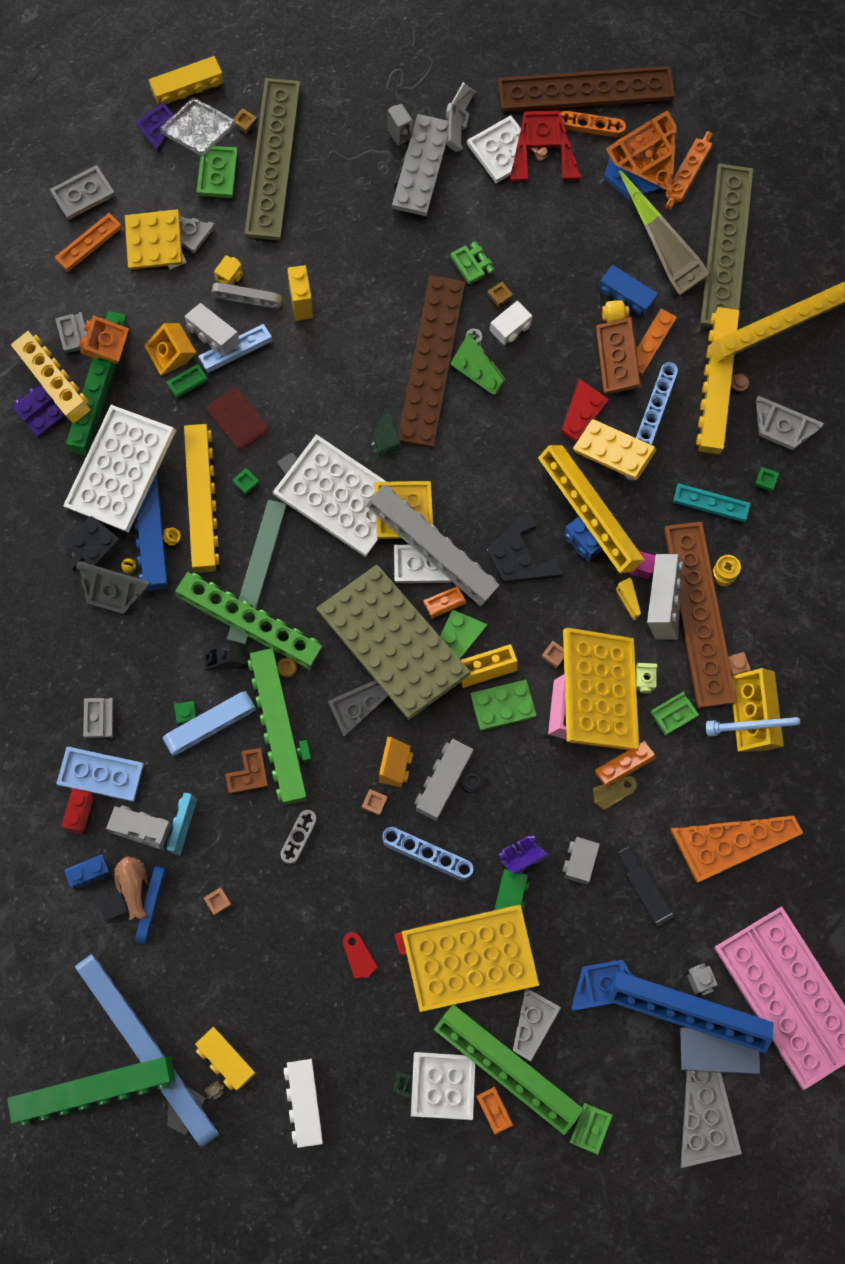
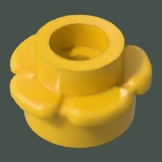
[162,527,180,546]

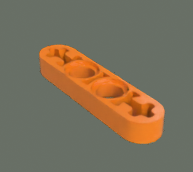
[560,111,626,137]

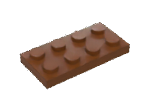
[596,317,641,395]

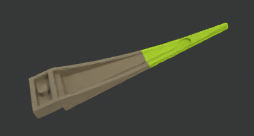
[619,170,711,296]

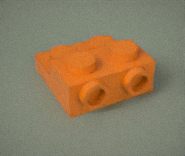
[78,315,129,364]

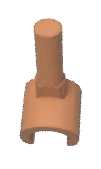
[528,147,548,161]

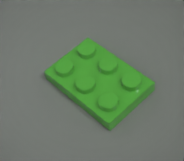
[197,145,238,198]
[470,680,536,731]

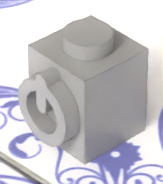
[687,963,718,996]

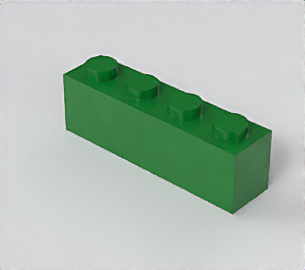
[494,869,530,912]

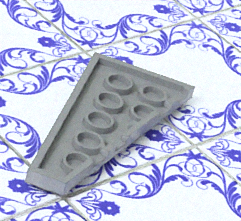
[681,1071,742,1168]

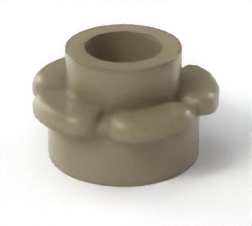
[205,1081,224,1100]

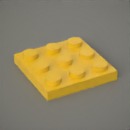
[125,209,183,270]
[374,481,433,539]

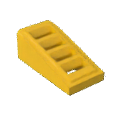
[616,578,641,621]

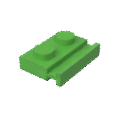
[650,692,699,736]
[569,1103,612,1155]

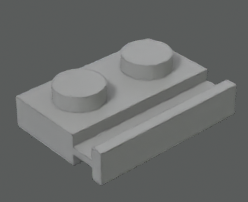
[55,312,87,354]
[83,698,114,738]

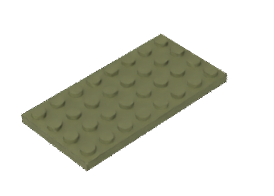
[316,565,471,720]

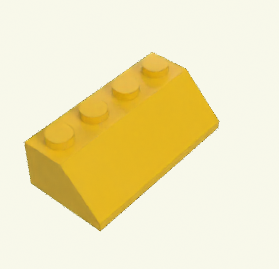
[732,668,784,752]

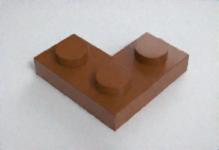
[225,748,268,794]

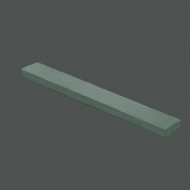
[227,499,287,645]

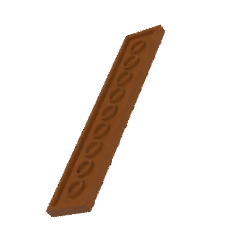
[664,522,737,709]

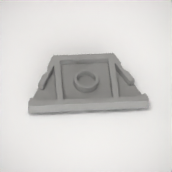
[756,396,824,450]

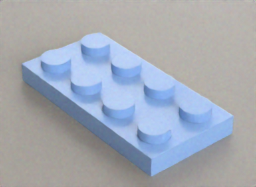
[57,747,144,802]

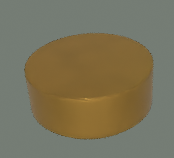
[277,658,297,678]

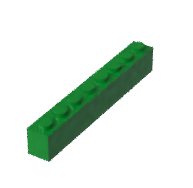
[66,311,129,456]
[7,1057,176,1126]

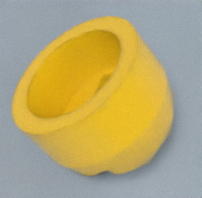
[121,558,137,574]

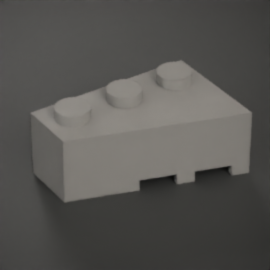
[106,805,173,851]

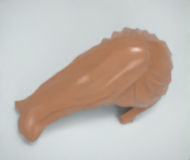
[114,856,149,920]

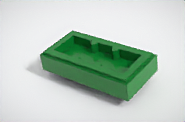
[167,364,208,399]

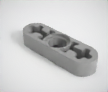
[281,810,317,865]

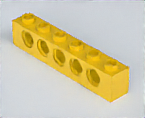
[11,331,91,424]

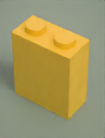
[287,265,313,321]

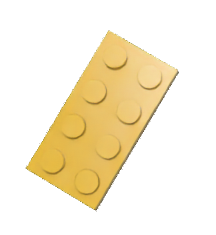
[573,419,656,480]

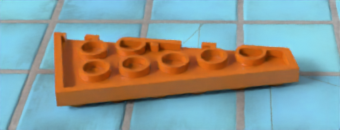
[670,816,803,883]

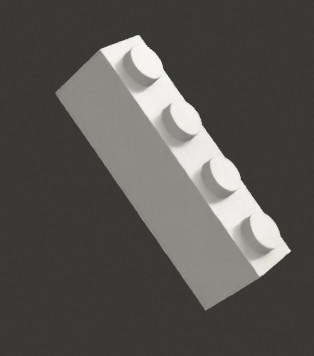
[414,739,473,821]

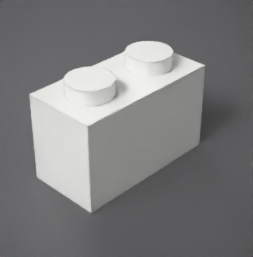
[490,301,532,345]

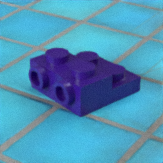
[12,384,66,439]

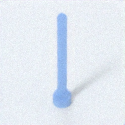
[706,717,800,737]

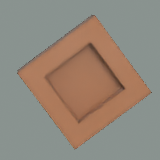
[541,641,564,668]
[728,652,751,676]
[362,789,388,816]
[204,887,231,916]

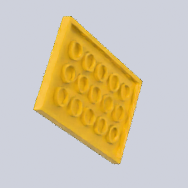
[563,628,639,751]
[402,904,539,1012]

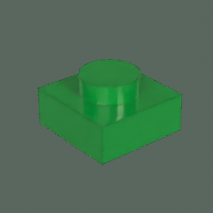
[754,467,779,492]
[232,468,259,495]
[174,701,196,725]
[296,740,311,764]

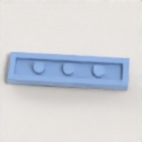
[198,324,273,373]

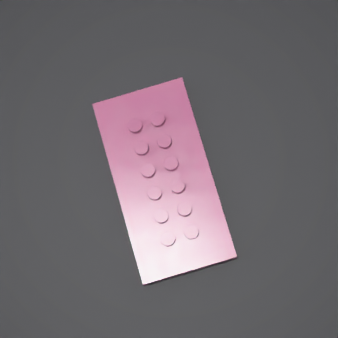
[714,906,845,1090]

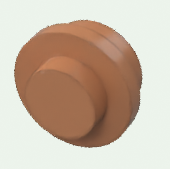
[731,374,749,392]

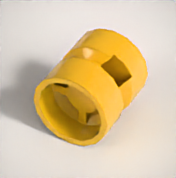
[712,555,741,587]

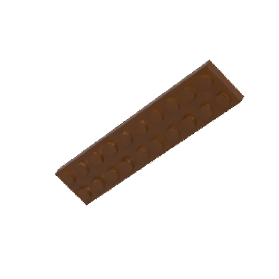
[498,66,675,112]
[397,275,465,449]

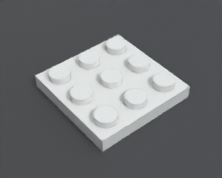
[411,1052,475,1120]

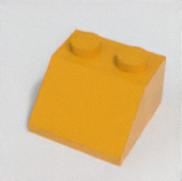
[144,323,197,375]
[379,737,413,788]

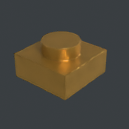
[232,109,257,134]
[487,282,513,307]

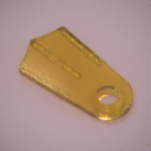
[593,776,637,810]

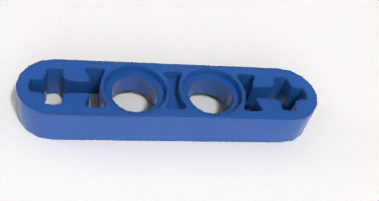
[135,866,166,944]

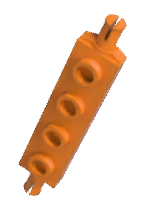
[665,131,713,210]

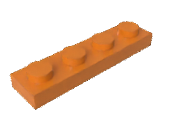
[55,213,122,272]
[637,309,677,377]

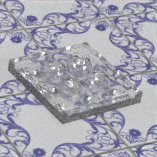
[160,97,236,157]

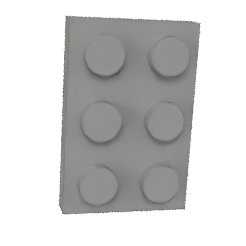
[50,165,115,220]

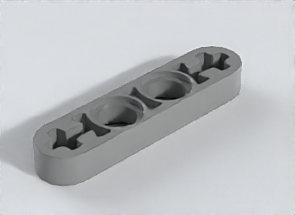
[211,283,282,308]

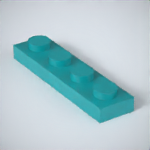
[672,483,750,522]

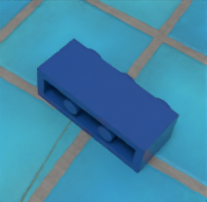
[599,265,658,317]

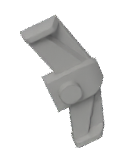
[446,83,476,152]

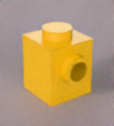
[214,255,243,285]

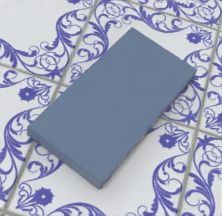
[680,1028,760,1075]

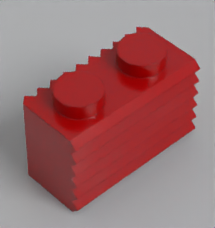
[61,788,94,835]

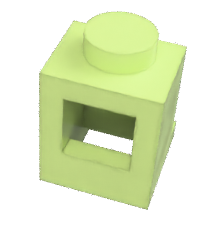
[635,663,657,693]

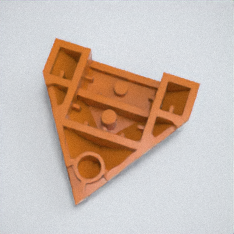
[606,110,676,192]

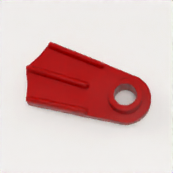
[343,932,377,978]

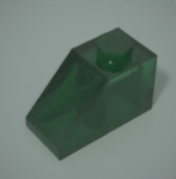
[371,411,400,458]

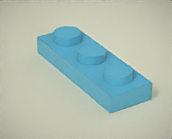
[166,793,197,856]

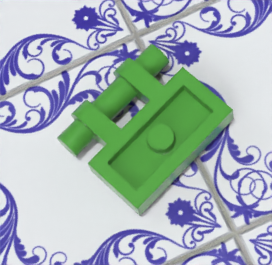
[450,241,495,284]

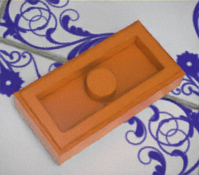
[423,586,466,618]
[476,1087,513,1135]

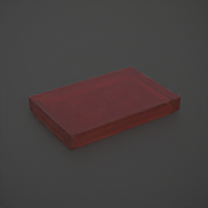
[206,386,269,450]

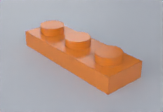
[595,741,656,787]

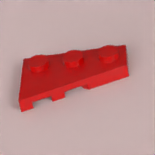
[562,379,609,442]

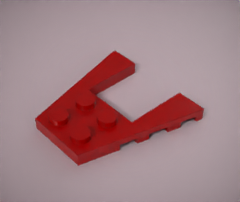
[510,111,581,182]

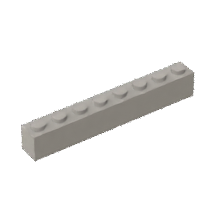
[366,485,499,606]

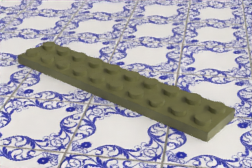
[245,78,300,241]
[700,164,753,327]

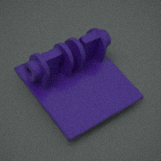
[498,835,548,874]

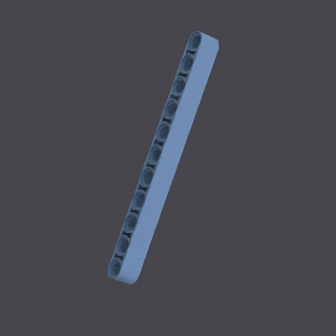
[75,954,219,1148]

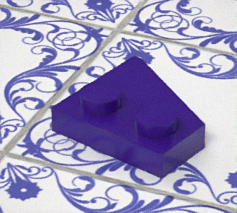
[135,102,174,151]

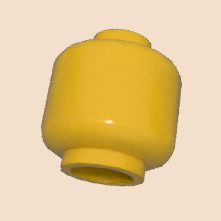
[602,300,629,323]

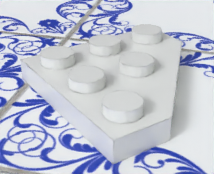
[467,116,521,183]

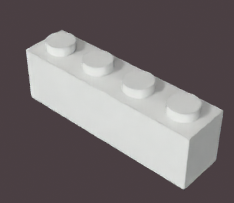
[284,1059,323,1148]

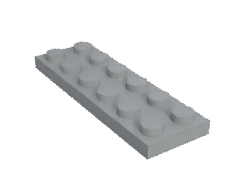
[392,114,449,216]

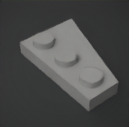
[159,210,215,254]
[513,988,561,1062]

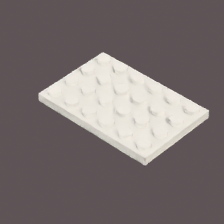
[63,405,176,533]
[273,434,386,557]

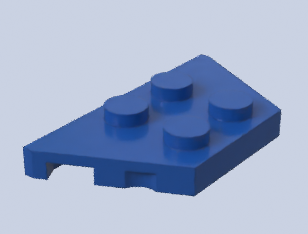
[604,158,664,200]
[571,960,635,1011]

